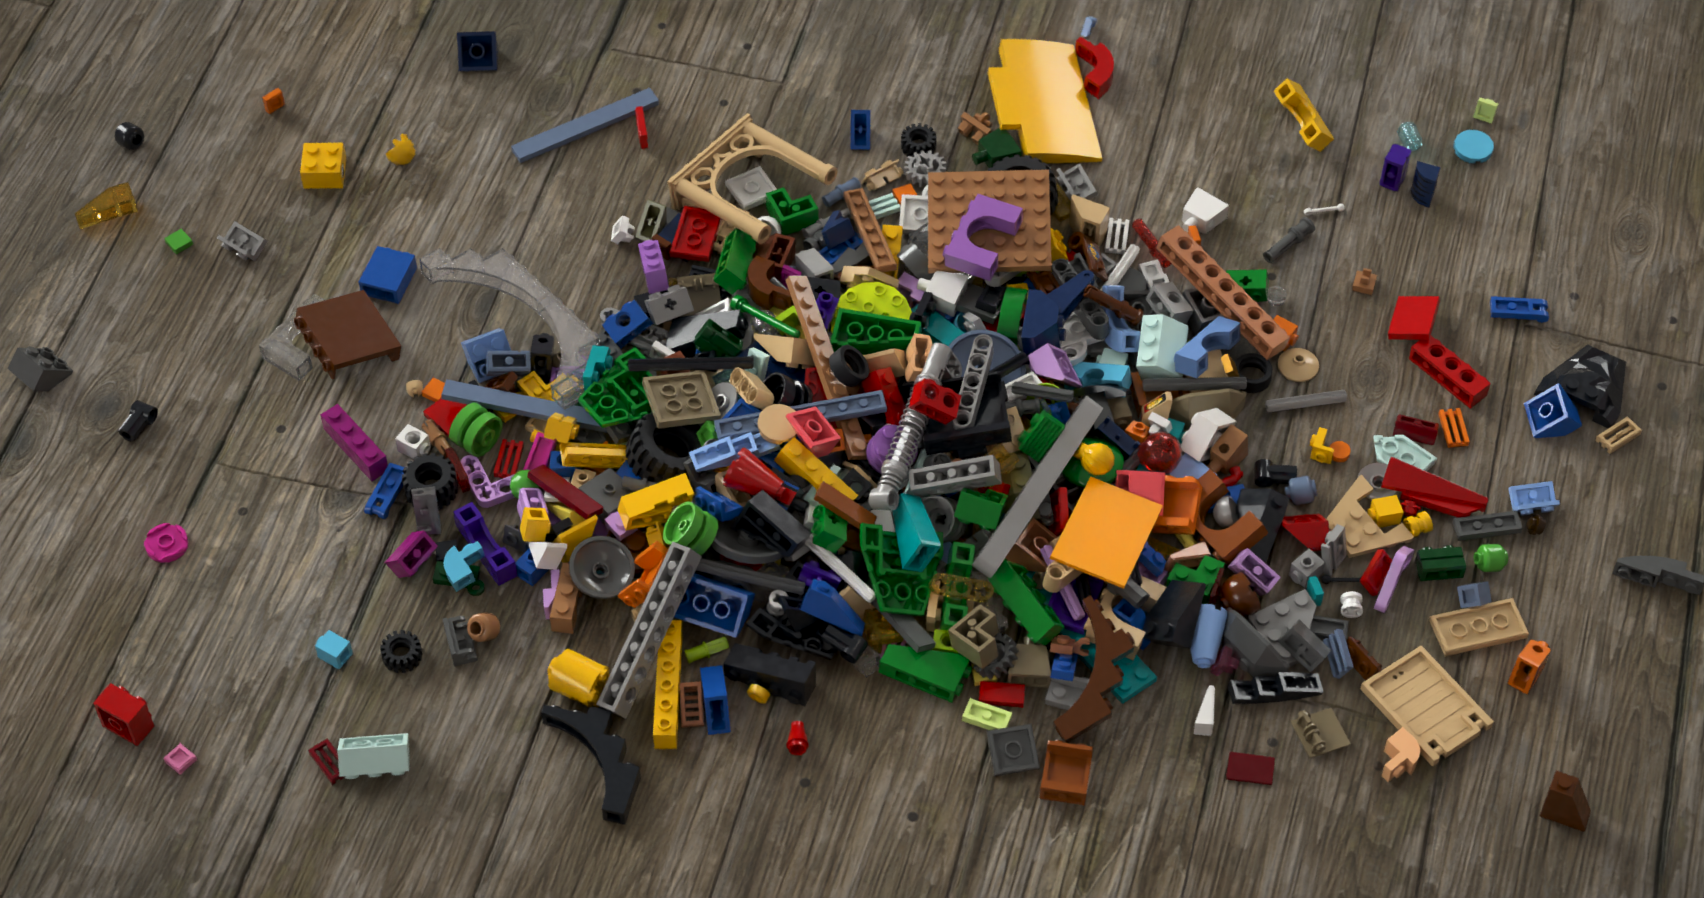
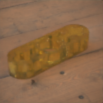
[929,573,994,602]

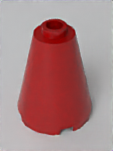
[723,447,786,500]

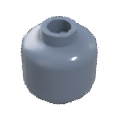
[1285,476,1318,505]

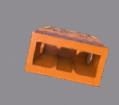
[1507,640,1551,694]

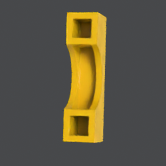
[1274,78,1334,152]
[774,437,858,501]

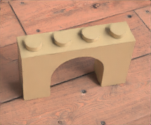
[1084,576,1167,660]

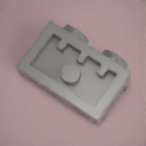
[1045,676,1089,710]

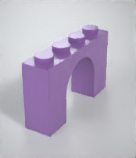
[943,194,1023,281]

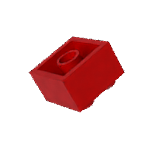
[93,683,154,746]

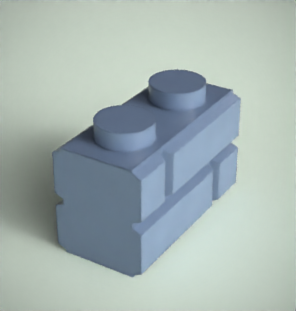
[486,351,531,376]

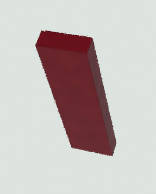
[527,464,603,520]

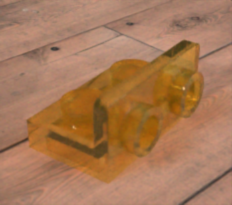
[862,608,904,654]

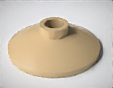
[1277,348,1319,382]

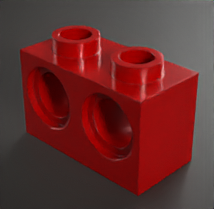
[909,378,961,425]

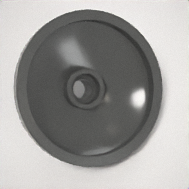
[569,536,635,599]

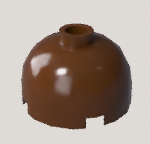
[1220,572,1261,617]

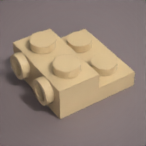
[840,266,900,289]

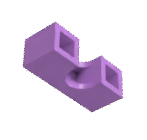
[638,240,669,294]

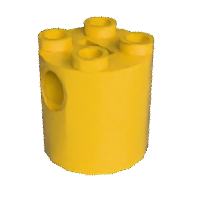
[547,649,610,707]

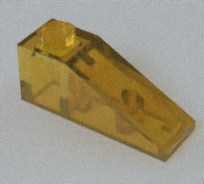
[75,182,138,229]

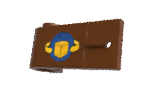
[1068,231,1108,282]

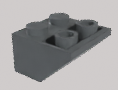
[7,346,73,391]

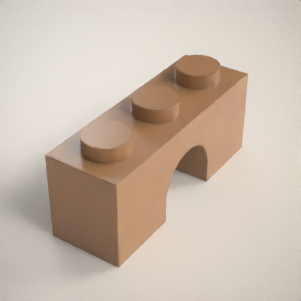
[550,562,583,634]

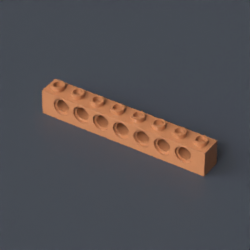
[1156,225,1290,360]

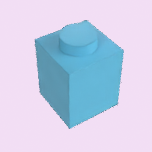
[315,630,353,669]

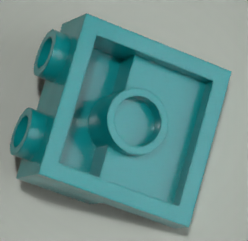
[583,345,613,391]

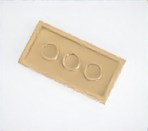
[1429,598,1529,656]

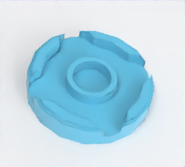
[1454,130,1494,163]

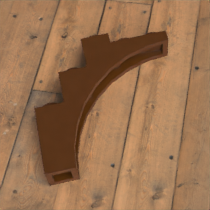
[1053,595,1135,743]

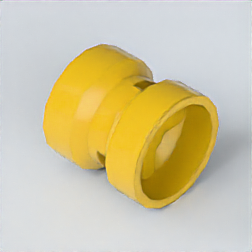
[1403,511,1433,538]

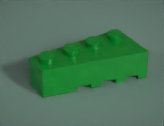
[830,308,922,355]

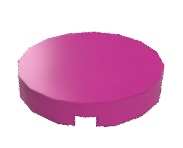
[144,523,189,563]

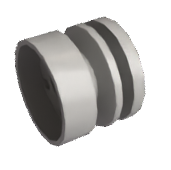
[922,496,968,542]

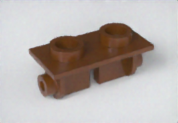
[1346,636,1383,681]

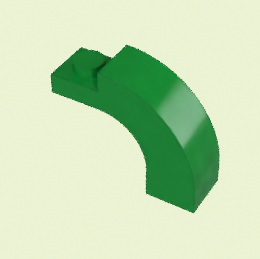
[997,287,1028,346]

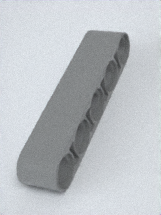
[953,334,994,430]

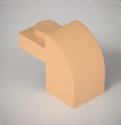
[1382,727,1420,782]

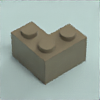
[948,604,999,669]

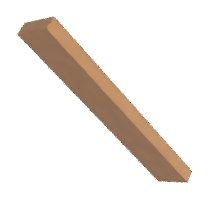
[844,188,897,273]

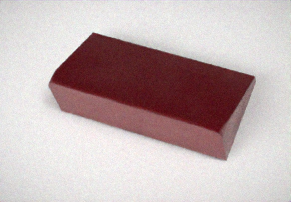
[1393,414,1439,445]
[1226,752,1275,785]

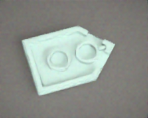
[1373,435,1437,471]

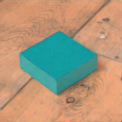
[1306,576,1324,607]

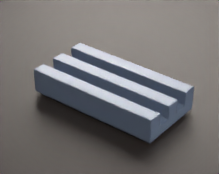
[1323,629,1353,679]

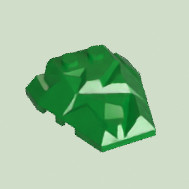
[578,347,653,428]
[860,523,943,616]

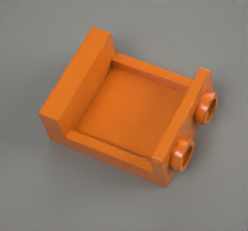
[1152,475,1203,535]
[618,541,669,608]

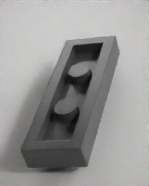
[1453,511,1523,541]

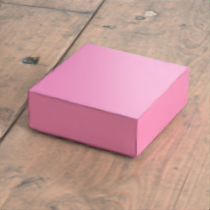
[163,743,197,775]

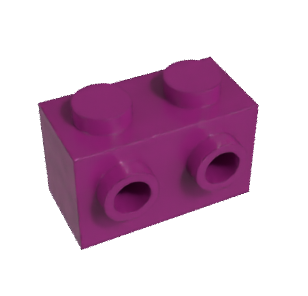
[385,530,437,578]

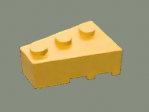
[617,473,694,530]

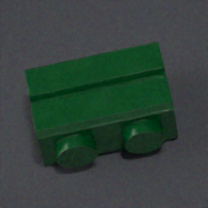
[694,318,743,357]
[1415,545,1466,581]

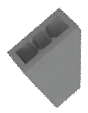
[795,248,834,280]

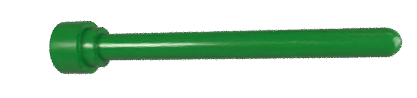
[730,295,801,338]

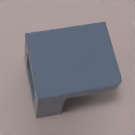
[1457,581,1492,608]

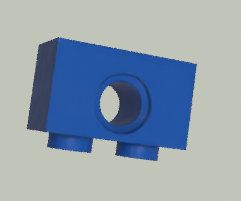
[602,300,653,348]

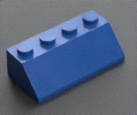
[674,573,755,638]

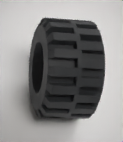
[402,453,458,510]

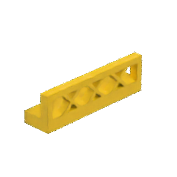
[559,442,628,469]

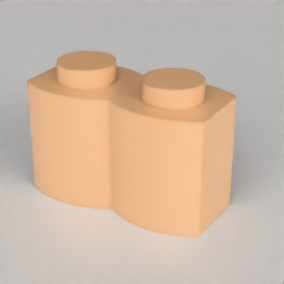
[905,333,932,383]

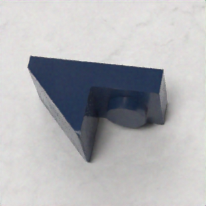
[822,210,855,249]

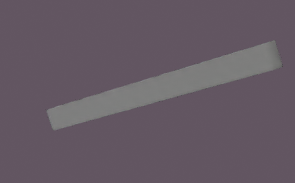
[972,396,1103,578]

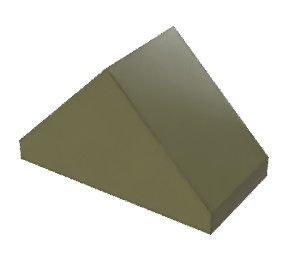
[635,199,667,241]

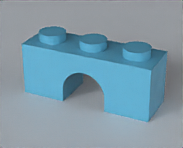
[1064,362,1132,398]

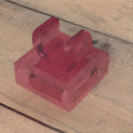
[1210,646,1239,676]

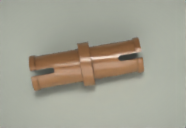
[422,419,454,459]

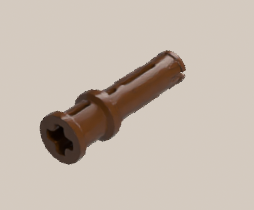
[1083,284,1143,326]

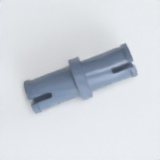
[822,177,861,208]

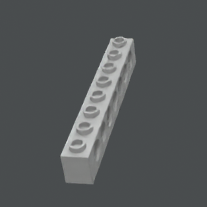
[597,542,701,719]

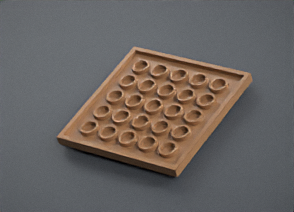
[928,170,1052,273]

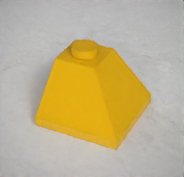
[552,515,598,563]

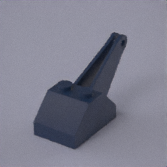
[1021,270,1095,365]

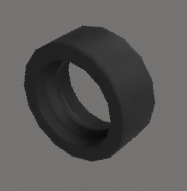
[829,345,869,387]
[1235,353,1273,393]

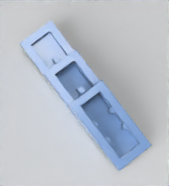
[689,432,781,472]

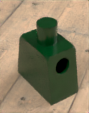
[972,128,1022,168]

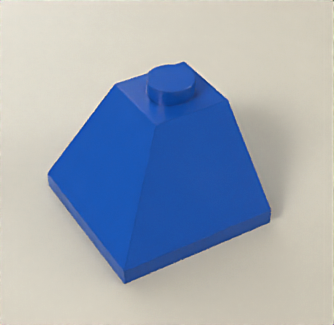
[1524,383,1582,438]

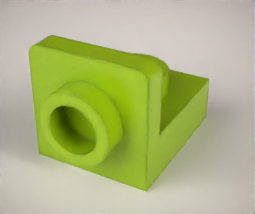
[775,305,802,336]

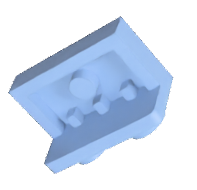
[1508,481,1560,515]

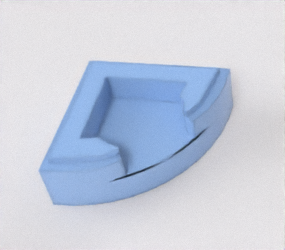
[1081,16,1097,37]

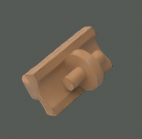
[958,112,992,145]

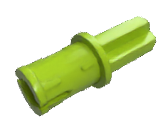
[684,636,729,664]

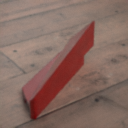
[1381,457,1489,518]

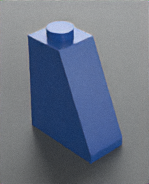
[700,665,731,735]

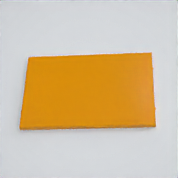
[1050,476,1163,589]

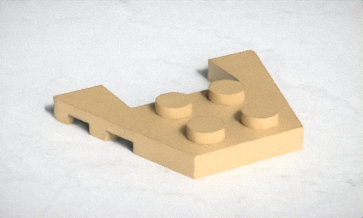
[1327,474,1414,558]

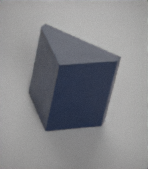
[457,31,498,71]

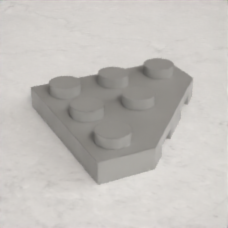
[1248,589,1316,667]

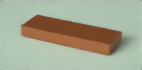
[814,481,877,529]

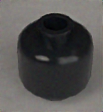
[115,122,145,150]

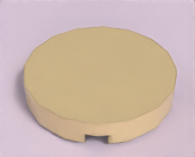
[757,404,797,444]

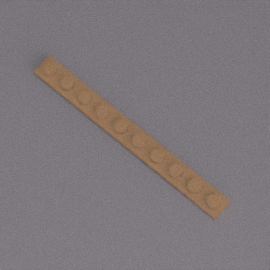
[785,276,867,460]

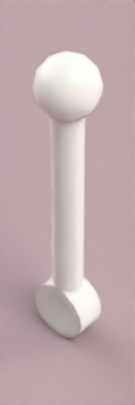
[1304,204,1345,215]

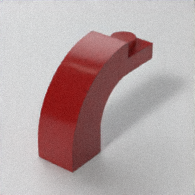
[1075,37,1114,99]

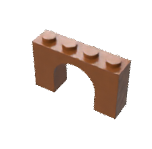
[1194,469,1268,566]

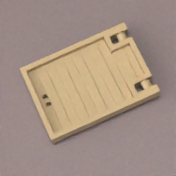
[1360,645,1494,767]

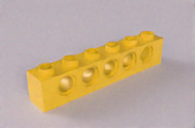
[653,620,683,749]

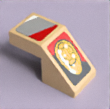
[1138,391,1172,426]

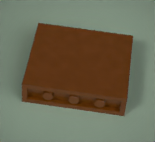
[294,290,401,379]

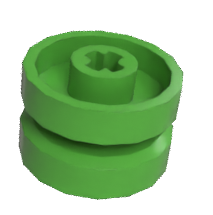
[449,402,503,457]
[663,501,718,556]

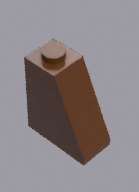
[1540,770,1591,832]

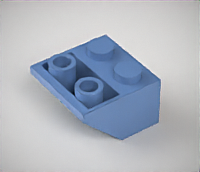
[461,328,511,383]

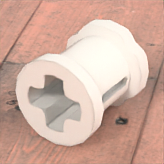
[767,590,788,617]

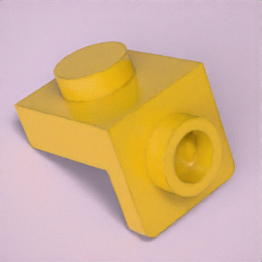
[1309,427,1334,464]

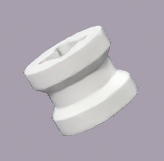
[1340,591,1363,618]

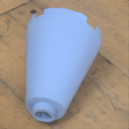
[1190,604,1228,668]

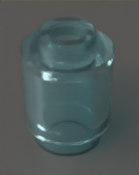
[1397,122,1422,151]

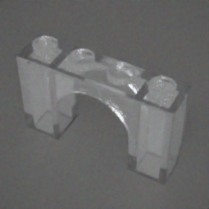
[259,293,325,381]

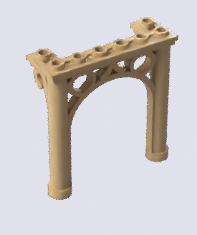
[668,113,838,244]

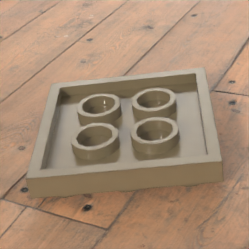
[642,371,721,428]

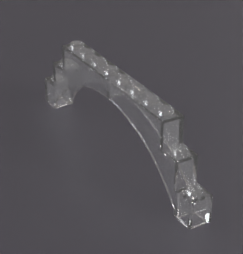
[419,248,601,410]

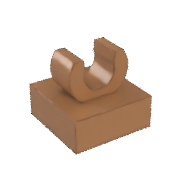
[1352,268,1377,295]

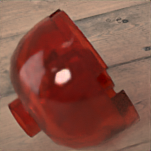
[1138,432,1182,475]

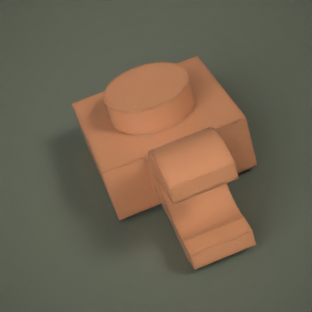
[1050,635,1091,656]

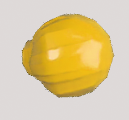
[386,134,416,165]
[1073,442,1115,476]

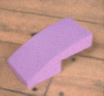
[543,569,560,619]

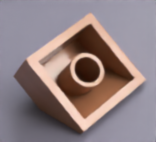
[1005,518,1058,572]

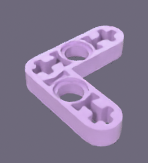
[460,455,515,508]
[1374,546,1414,613]

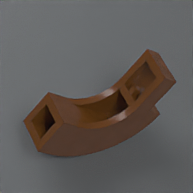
[748,256,794,311]

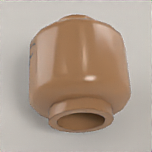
[467,612,500,642]

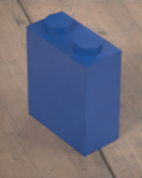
[359,246,417,304]

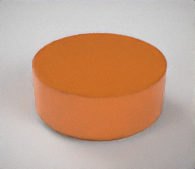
[1330,441,1351,462]

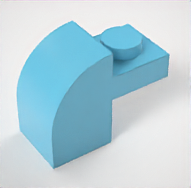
[444,541,485,592]

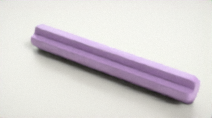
[1040,545,1085,620]

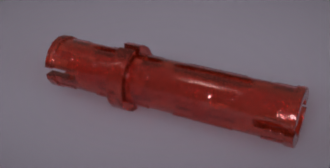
[1132,218,1172,268]

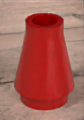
[786,721,809,755]

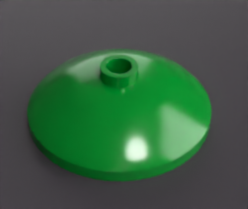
[1061,438,1124,488]

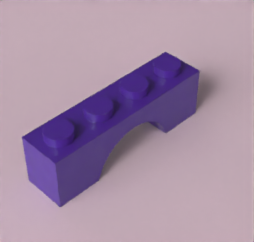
[453,502,517,586]

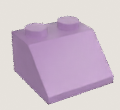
[1028,343,1082,388]

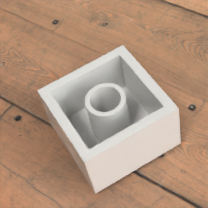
[1179,408,1237,462]

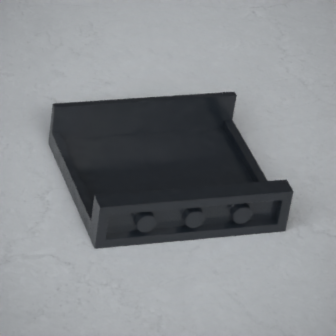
[923,371,1012,455]

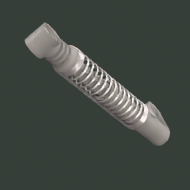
[869,343,962,510]

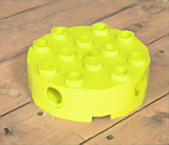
[831,282,912,333]

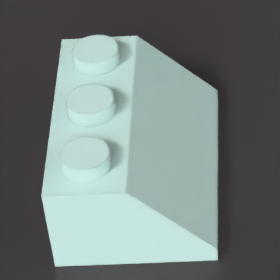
[1136,314,1189,381]
[337,733,410,779]

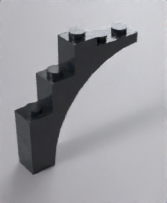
[541,705,641,825]

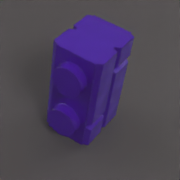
[1379,144,1411,191]

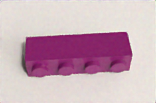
[320,404,388,482]

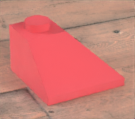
[786,406,841,458]

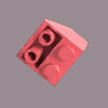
[1115,470,1165,516]

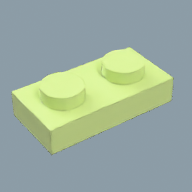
[962,698,1012,730]

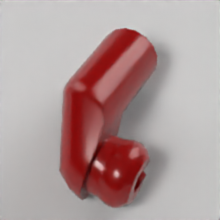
[1221,466,1243,487]

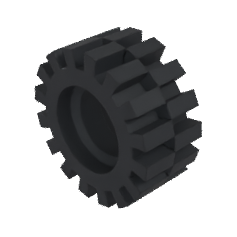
[901,123,936,157]
[380,630,422,673]

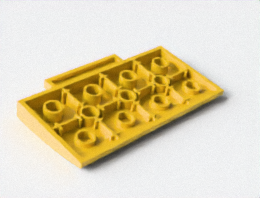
[988,39,1102,163]

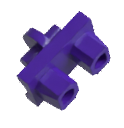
[816,292,839,332]
[797,560,842,590]

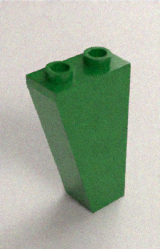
[878,644,973,703]

